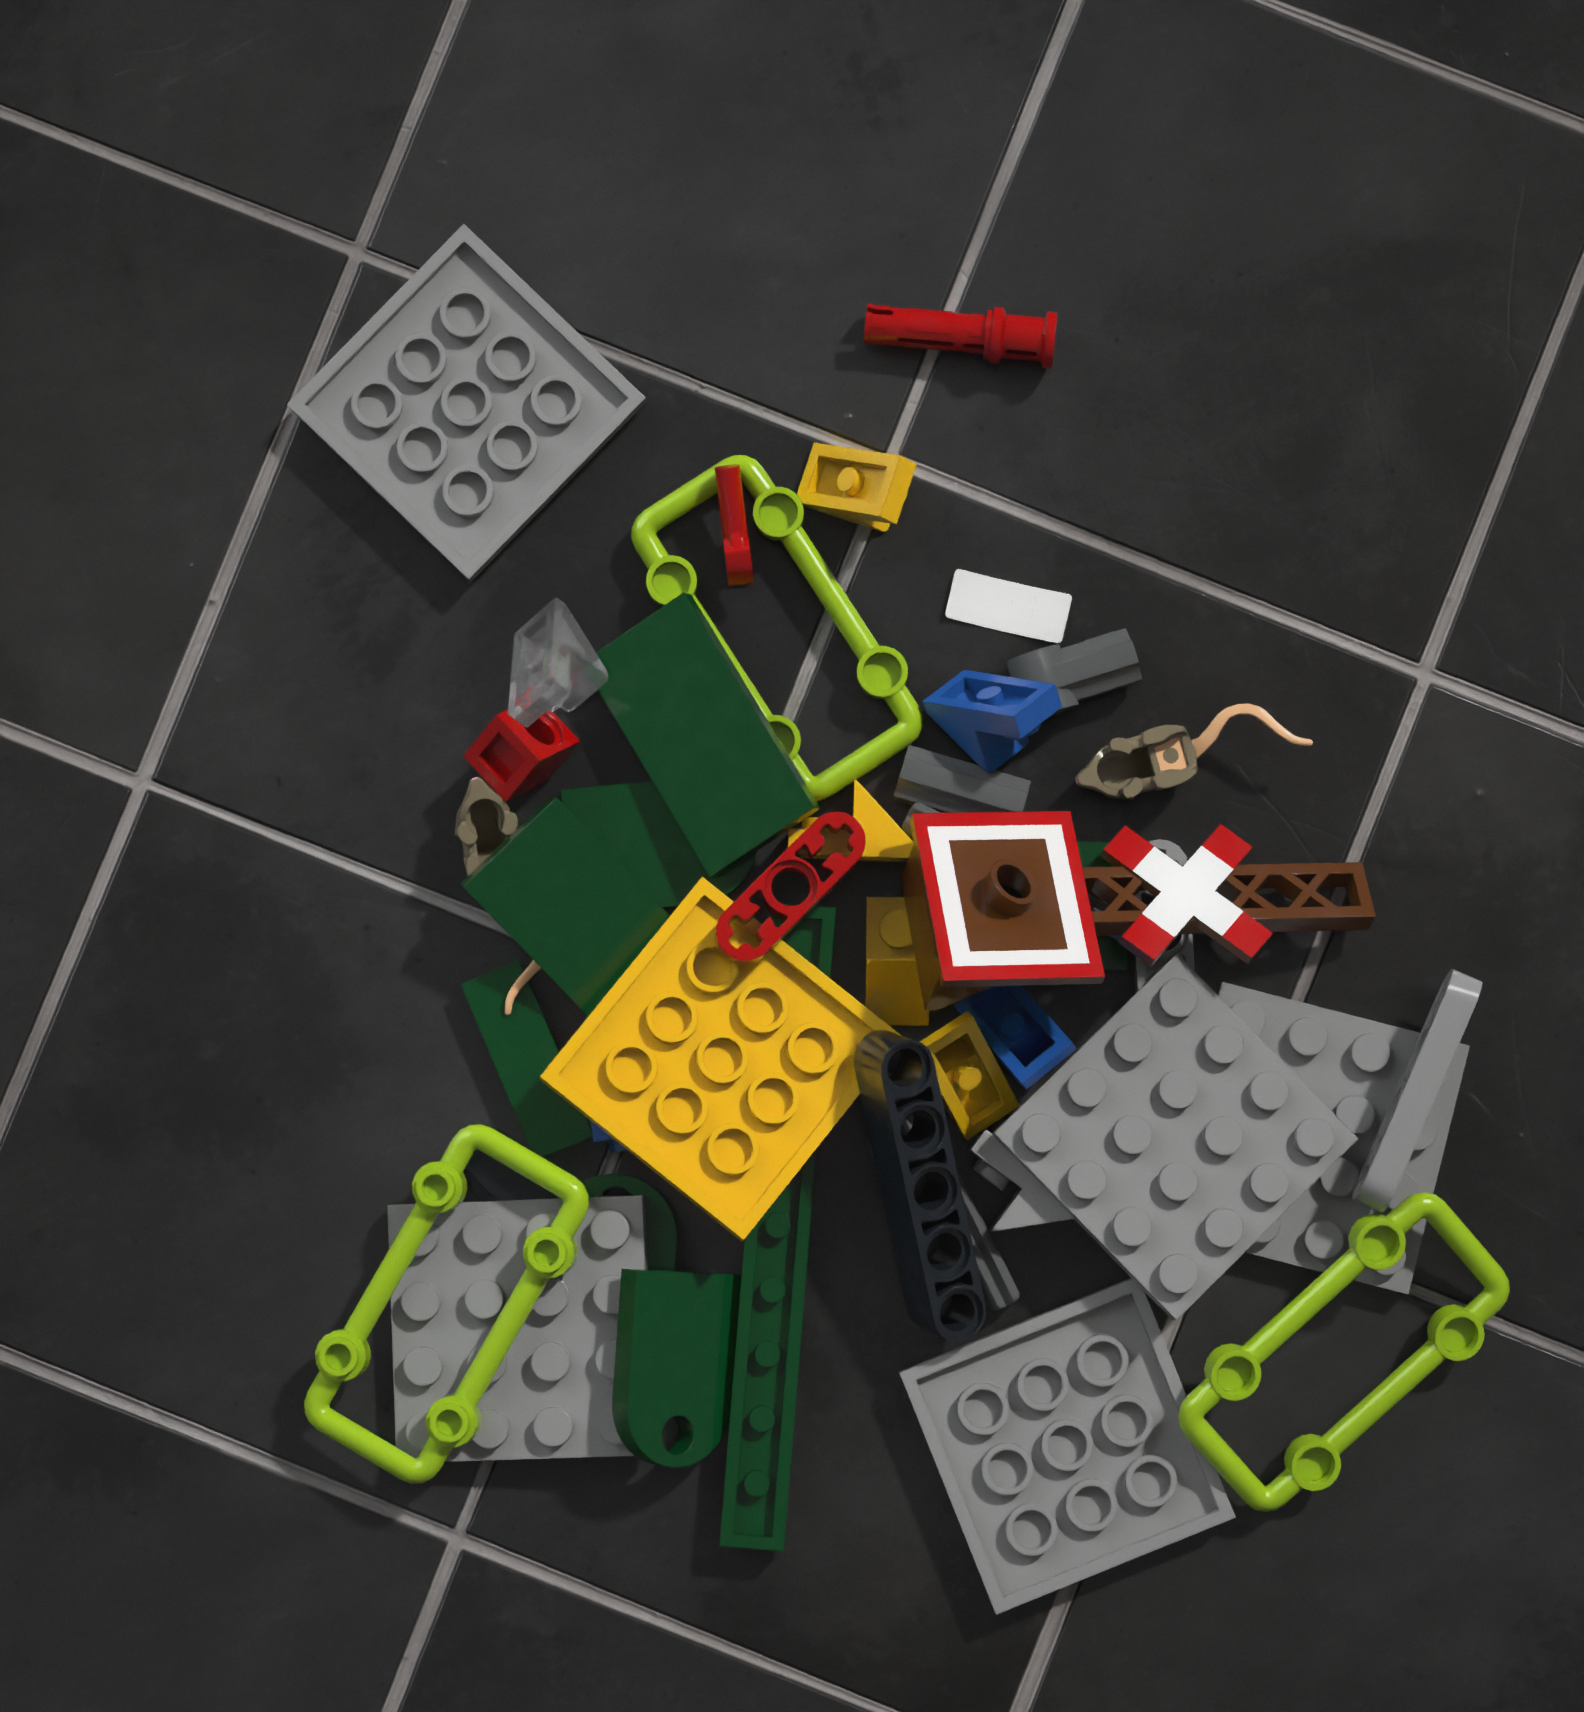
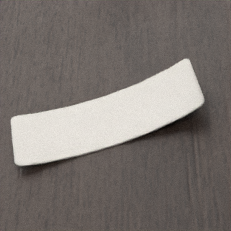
[945,569,1072,643]

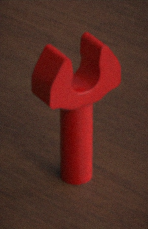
[715,464,754,586]

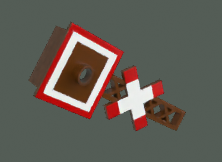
[901,811,1376,1010]

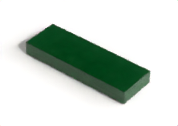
[460,960,593,1158]

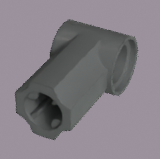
[1006,628,1143,717]

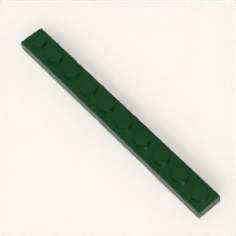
[719,903,836,1552]

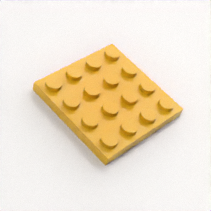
[539,877,902,1242]

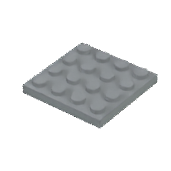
[287,224,647,582]
[992,954,1358,1321]
[1216,982,1470,1294]
[387,1195,648,1462]
[899,1278,1236,1615]

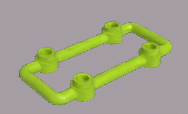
[631,455,923,801]
[304,1124,589,1484]
[1178,1192,1510,1512]

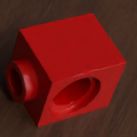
[463,695,580,802]

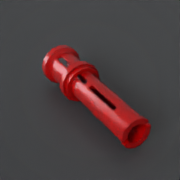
[864,303,1057,369]

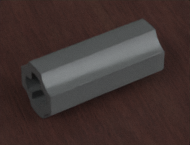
[892,745,1031,813]

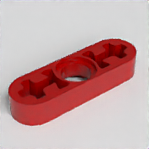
[715,812,866,965]

